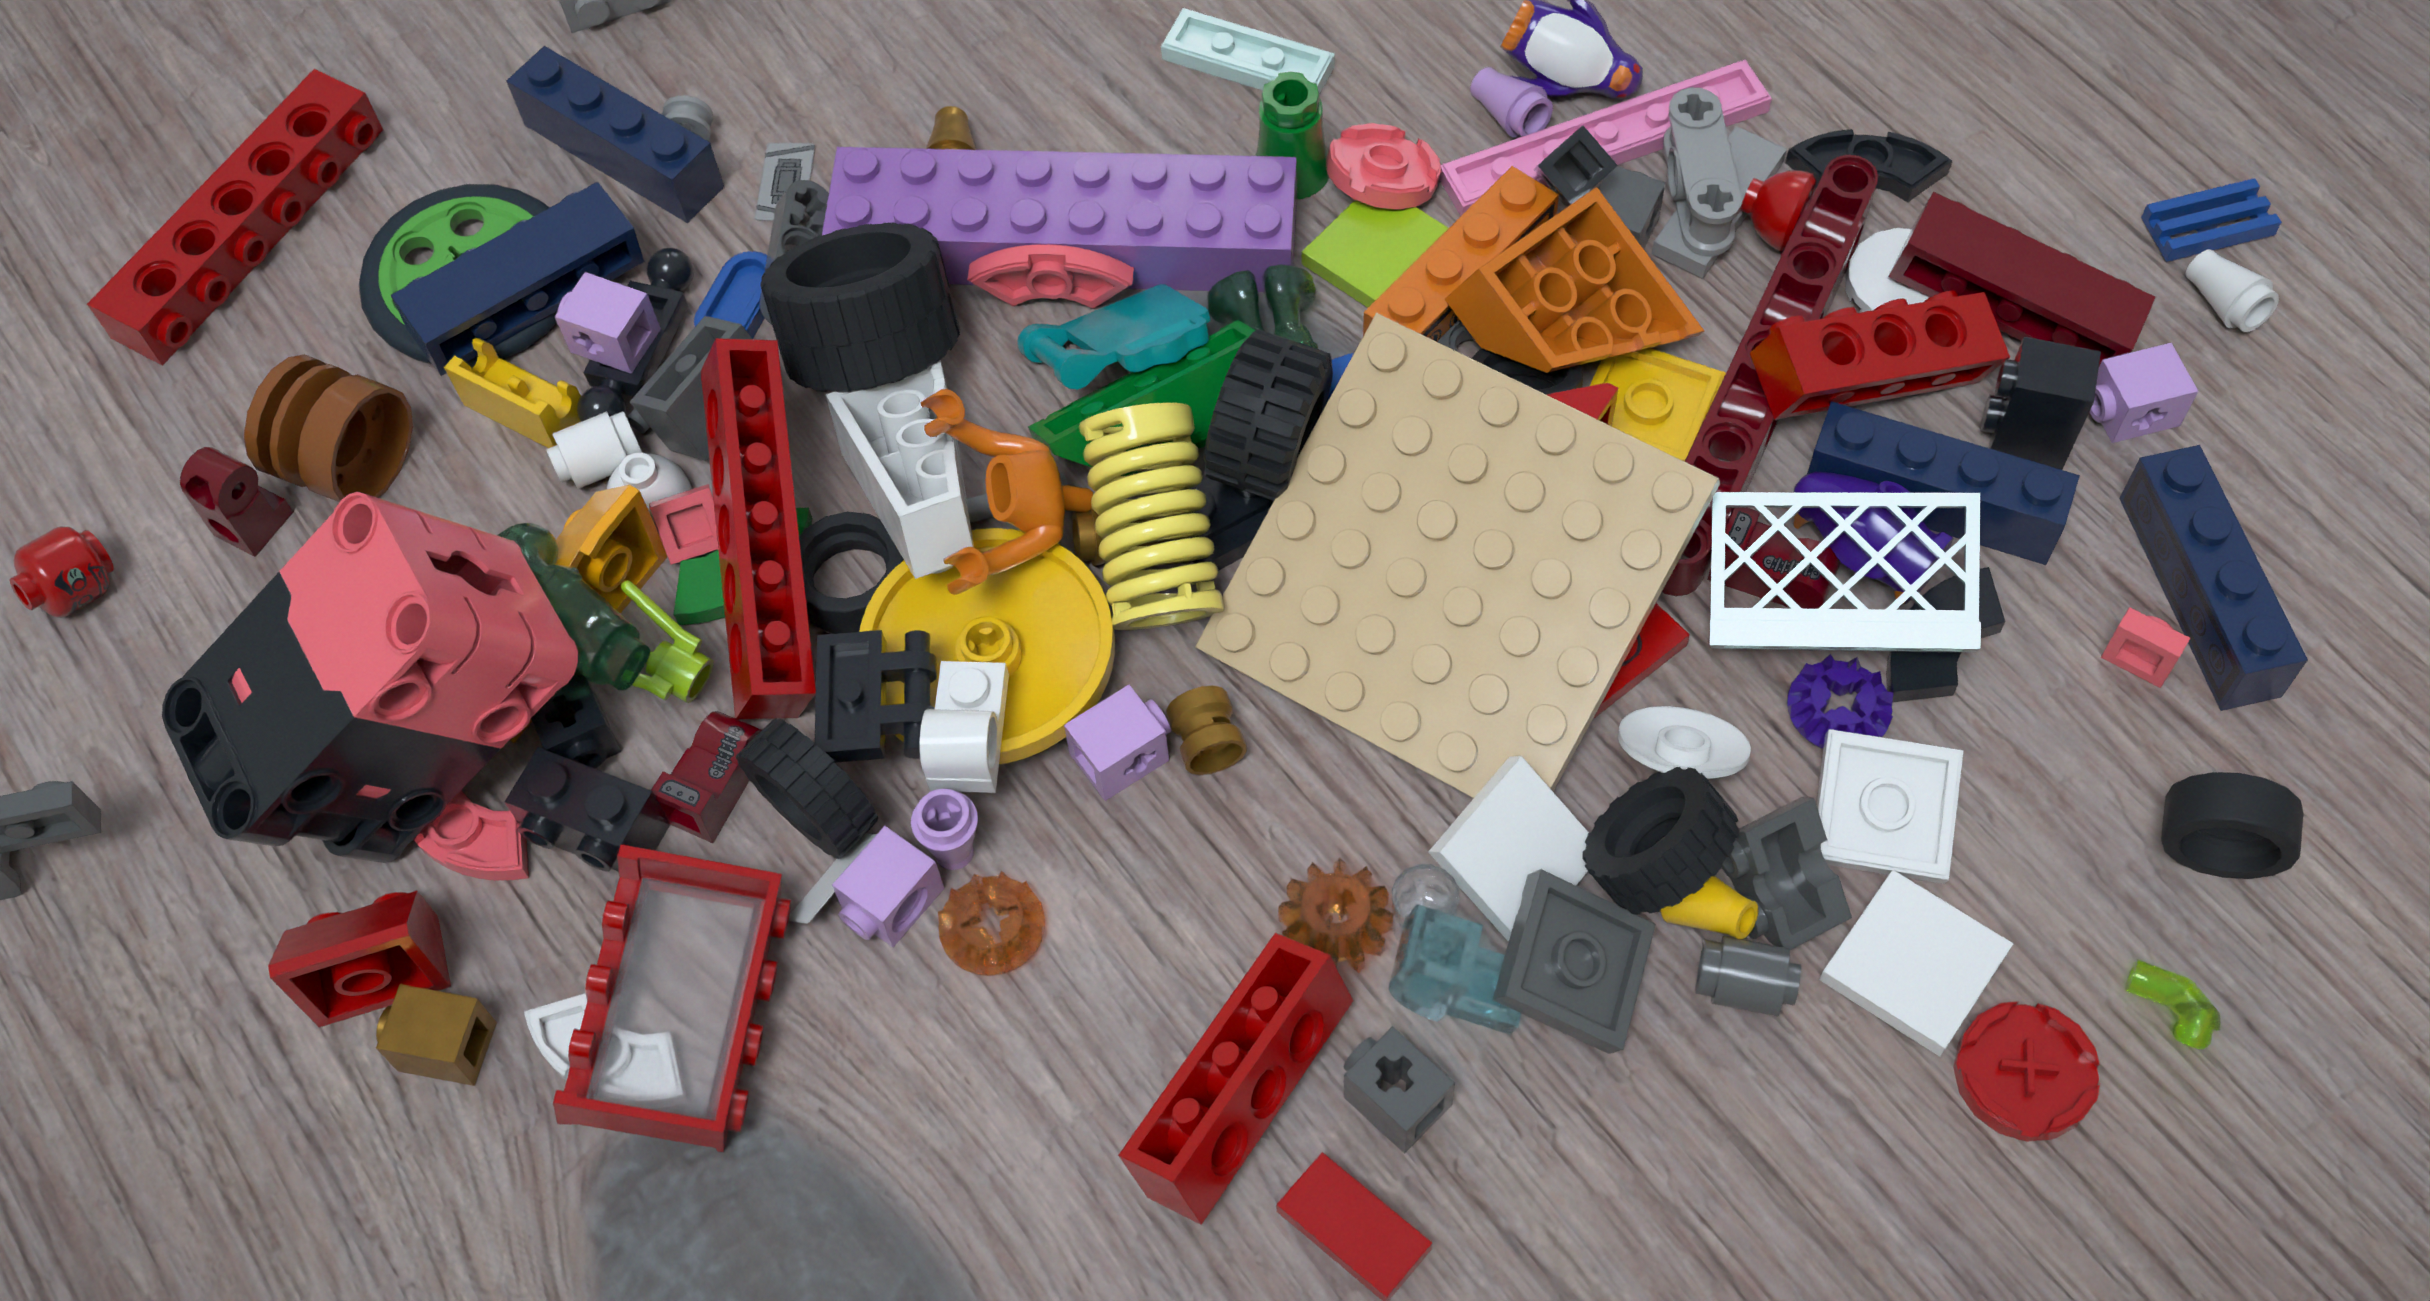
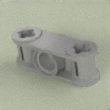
[1663,87,1742,256]

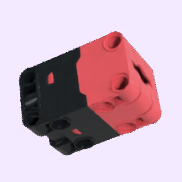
[162,492,578,863]

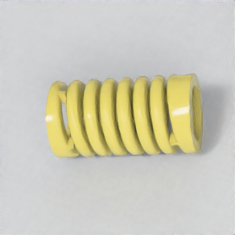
[1079,403,1224,630]

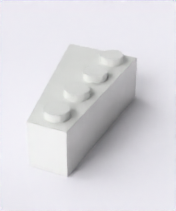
[826,360,974,579]

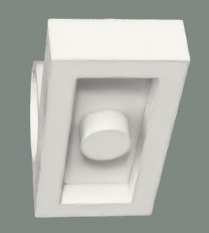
[920,661,1009,793]

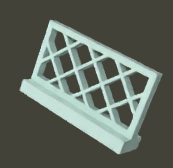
[1710,492,1981,652]

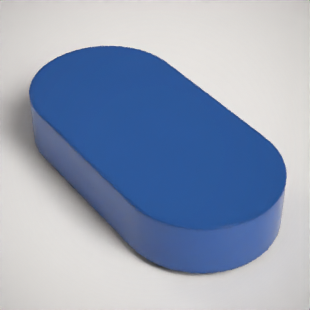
[694,251,767,339]

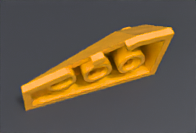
[509,485,668,743]

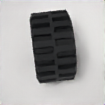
[1204,329,1333,501]

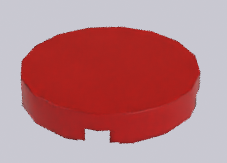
[1953,1001,2100,1142]

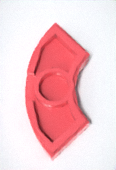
[967,244,1134,309]
[413,789,529,881]

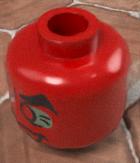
[9,526,114,618]

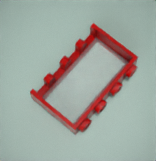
[553,844,792,1153]

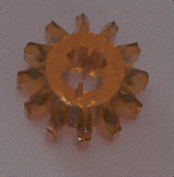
[1278,858,1394,973]

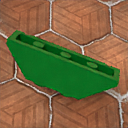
[1028,320,1255,476]

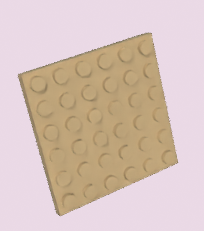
[1195,313,1720,798]

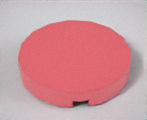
[1326,123,1441,210]

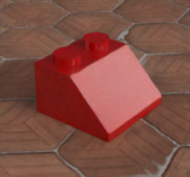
[268,890,451,1028]

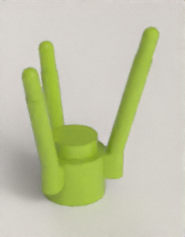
[576,581,714,703]

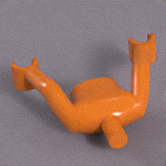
[920,389,1093,595]

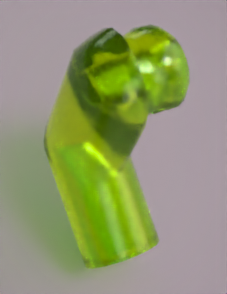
[2125,959,2221,1050]

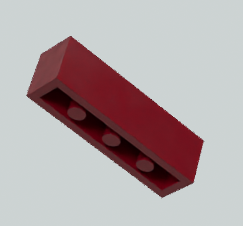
[1888,191,2156,366]

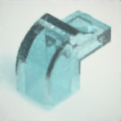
[1389,904,1521,1035]

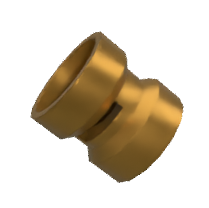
[1166,685,1247,775]

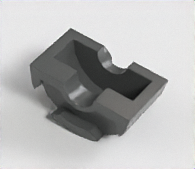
[1721,797,1852,950]

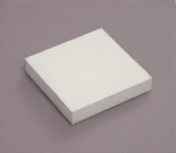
[1816,729,1963,884]
[1428,756,1589,942]
[1819,869,2013,1057]

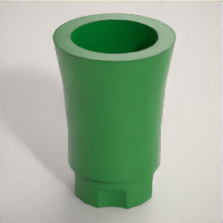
[1255,71,1330,200]

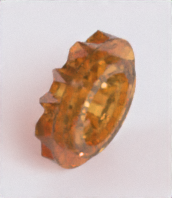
[938,871,1045,976]

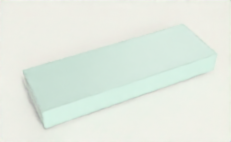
[1161,8,1335,95]

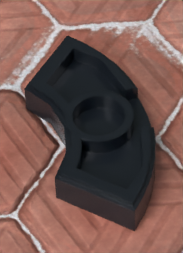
[1785,129,1953,202]
[1886,567,2005,702]

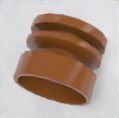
[244,354,413,502]

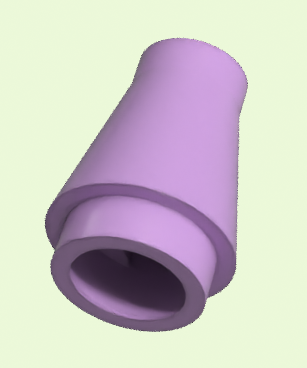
[1470,67,1553,138]
[911,789,978,870]

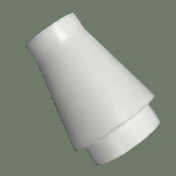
[2186,249,2279,332]

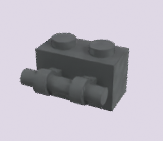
[627,316,752,461]

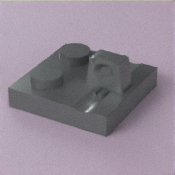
[1492,869,1656,1054]

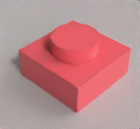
[649,484,718,565]
[2101,607,2190,688]

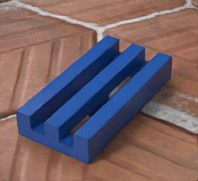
[2141,178,2282,262]

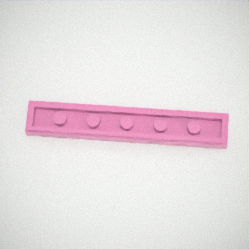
[1439,60,1772,216]

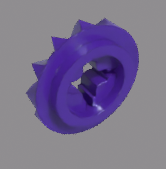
[1787,654,1894,749]

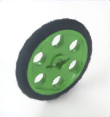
[359,184,558,367]

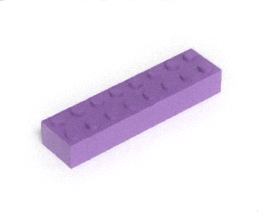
[822,147,1297,293]

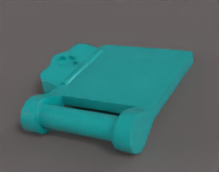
[1017,284,1211,390]

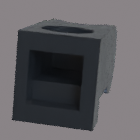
[1533,125,1618,207]

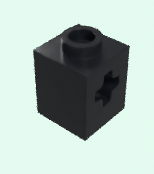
[531,669,621,769]

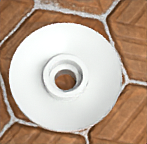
[1618,706,1751,779]

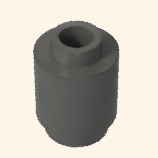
[1695,936,1801,1017]

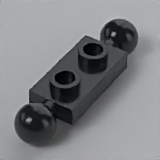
[577,248,694,422]

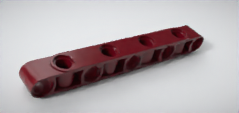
[1662,155,1878,596]

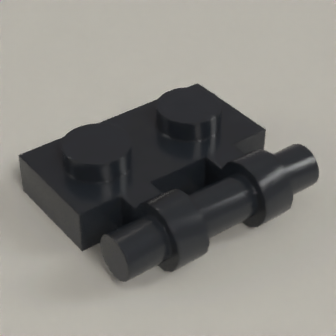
[814,630,937,763]

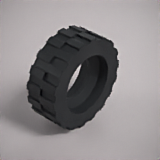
[736,718,878,859]
[1582,767,1739,915]

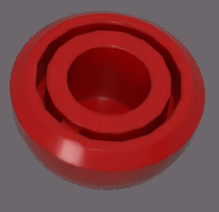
[1740,170,1816,251]

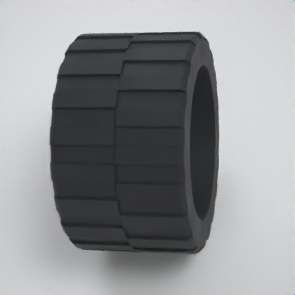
[760,223,960,392]

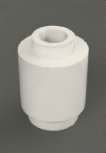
[546,411,642,489]

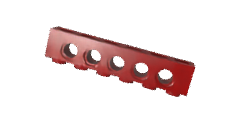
[87,68,384,366]
[701,338,816,720]

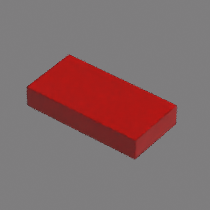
[1276,1152,1432,1301]

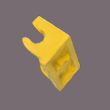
[444,338,581,448]

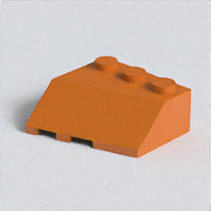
[1445,187,1704,373]

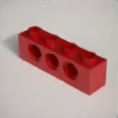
[1750,290,2011,420]
[1118,933,1353,1225]

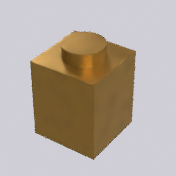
[376,984,497,1086]

